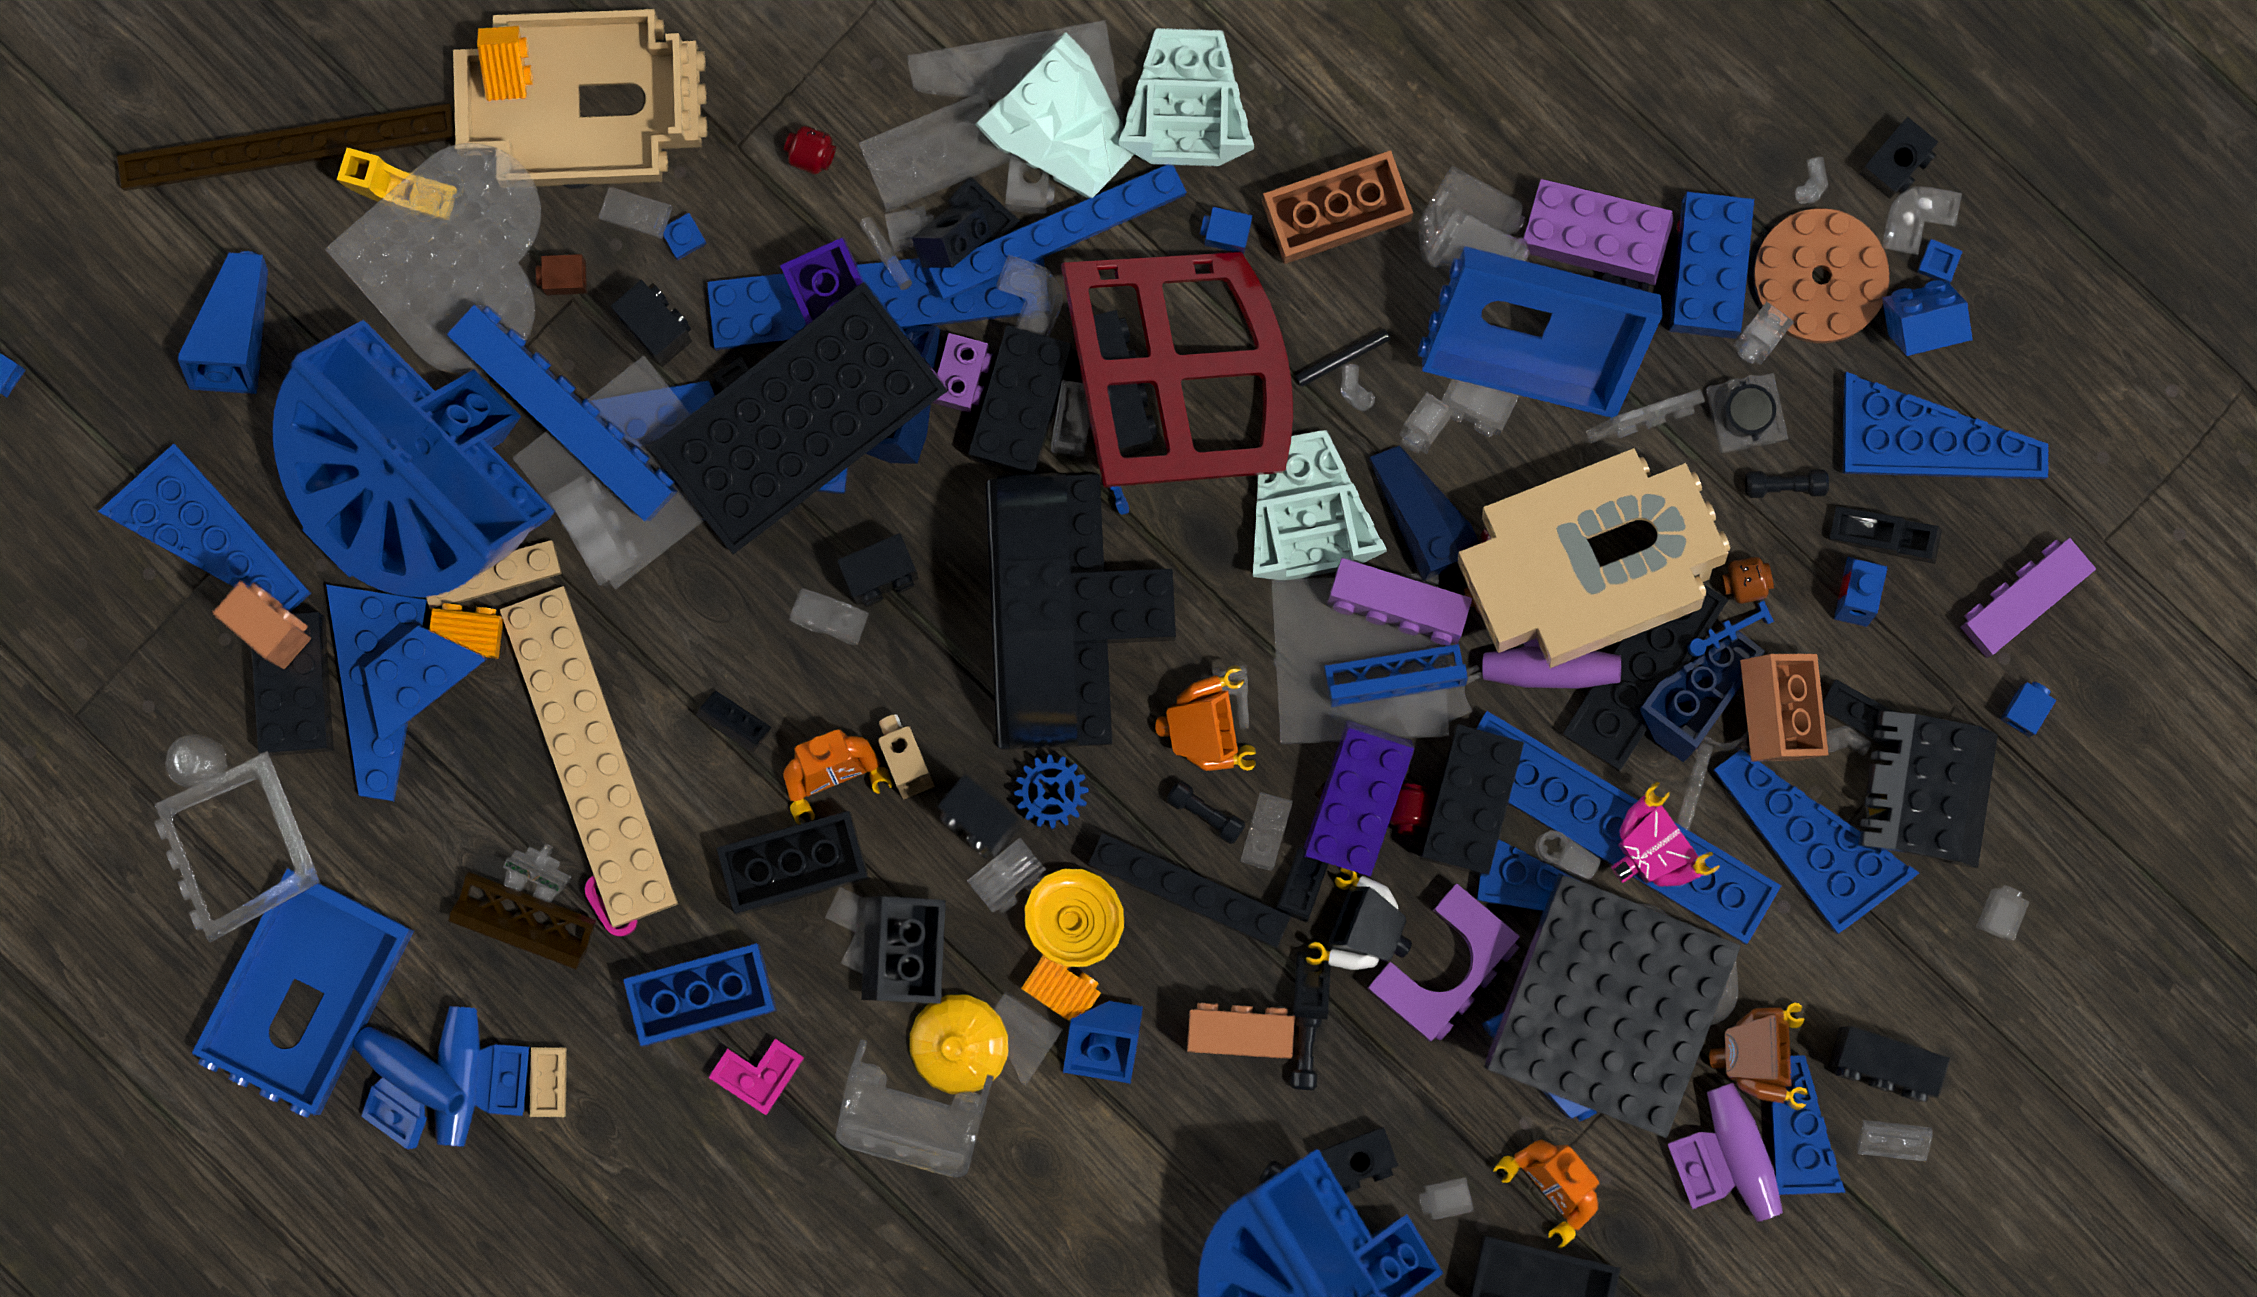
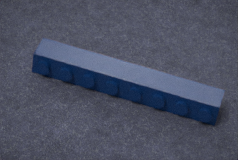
[447,305,678,522]

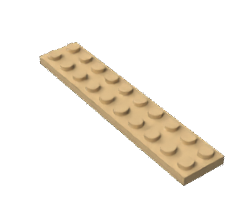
[500,586,678,928]

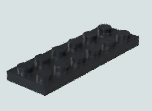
[1562,584,1729,771]

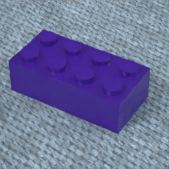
[780,236,864,325]
[1304,720,1414,877]

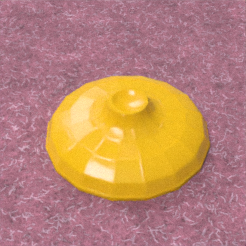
[1025,869,1124,967]
[910,995,1008,1094]

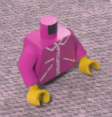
[1611,782,1719,887]

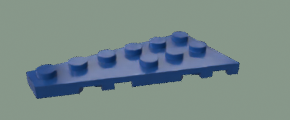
[98,444,312,612]
[1712,749,1919,935]

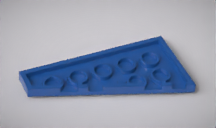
[1843,372,2048,479]
[326,584,428,802]

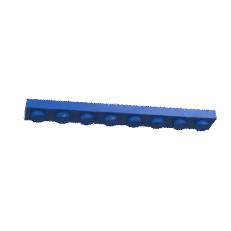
[928,165,1186,302]

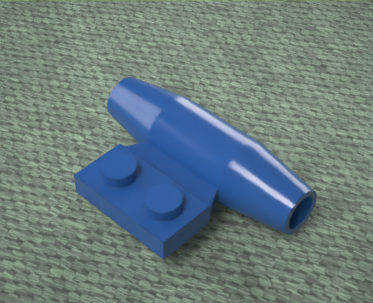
[434,1006,529,1146]
[354,1027,467,1149]

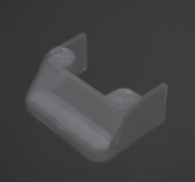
[836,1039,994,1178]

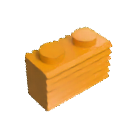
[477,26,533,101]
[430,603,504,659]
[1021,955,1101,1022]

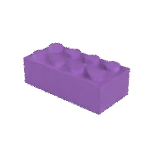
[1523,179,1673,285]

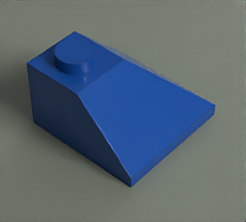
[1063,1001,1143,1084]

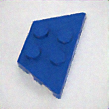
[364,625,487,741]

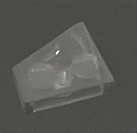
[994,992,1063,1086]

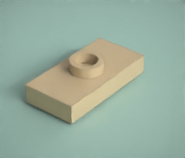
[530,1048,567,1117]

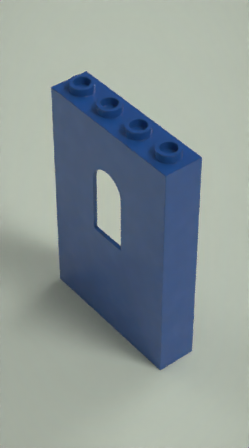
[1418,246,1662,419]
[192,868,415,1118]

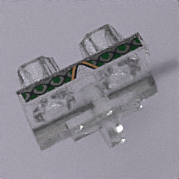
[503,844,571,903]

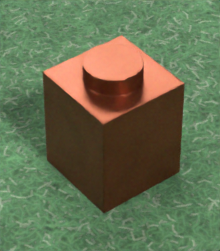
[536,254,587,295]

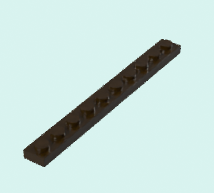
[117,103,455,191]

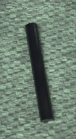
[1295,328,1390,387]

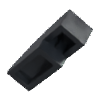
[1830,506,1942,564]

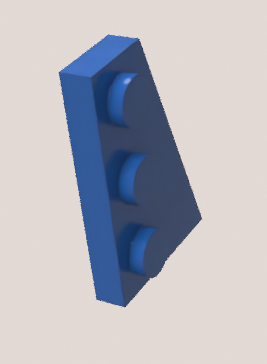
[1476,840,1580,912]

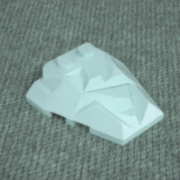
[975,32,1134,199]

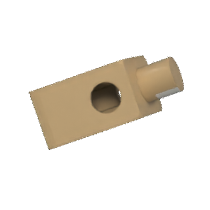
[878,714,935,800]

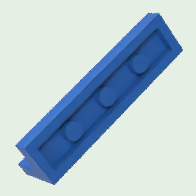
[1324,644,1468,707]

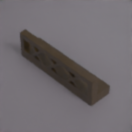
[448,872,596,969]

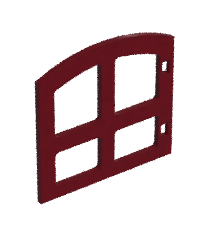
[1061,252,1293,487]

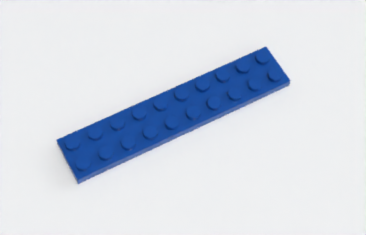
[707,258,1050,350]
[1476,711,1781,945]

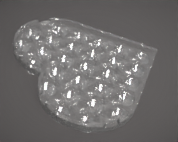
[325,143,541,375]

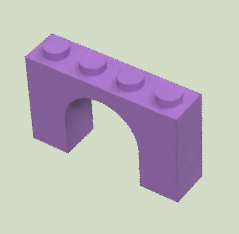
[1367,883,1520,1042]

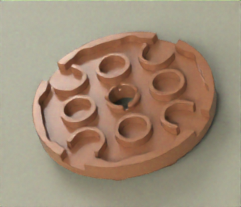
[1753,209,1889,343]

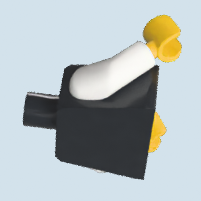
[1305,868,1412,970]

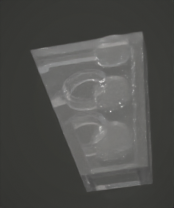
[1586,389,1705,444]

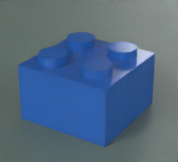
[1882,280,1973,356]

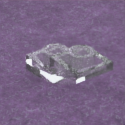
[789,588,869,645]
[1240,792,1293,871]

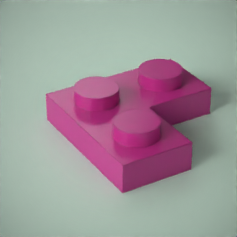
[709,1039,804,1115]

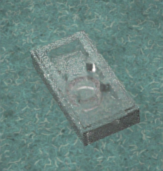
[598,186,673,239]

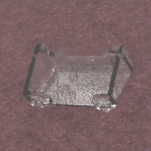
[1419,166,1530,268]

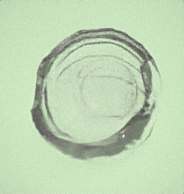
[165,734,227,789]

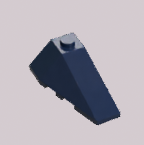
[866,326,940,464]
[1369,446,1480,581]
[1639,631,1765,762]

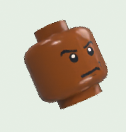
[1722,556,1774,604]

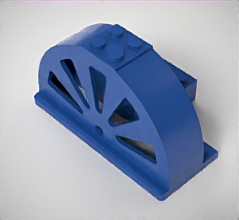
[273,320,555,597]
[1198,1149,1443,1297]

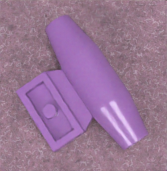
[1483,639,1621,689]
[1668,1083,1783,1222]

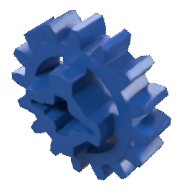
[1014,755,1089,829]

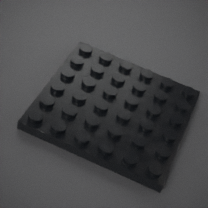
[1484,873,1741,1138]

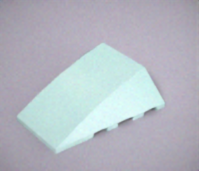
[1119,29,1254,166]
[1253,430,1387,581]

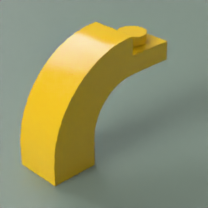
[336,148,458,221]

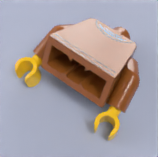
[1709,1003,1808,1110]

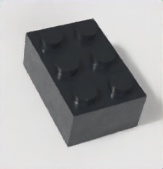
[861,896,946,1004]
[1828,1026,1950,1102]

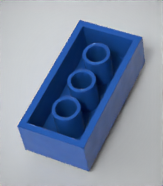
[1669,192,1754,339]
[623,944,777,1047]

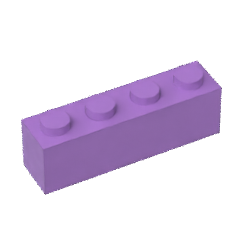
[1960,538,2096,658]
[1327,558,1472,646]

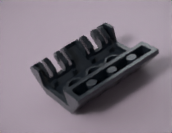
[1858,711,1998,868]

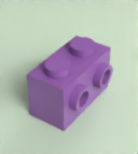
[933,333,993,413]

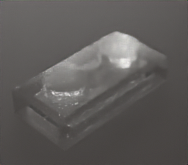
[1857,1120,1933,1162]

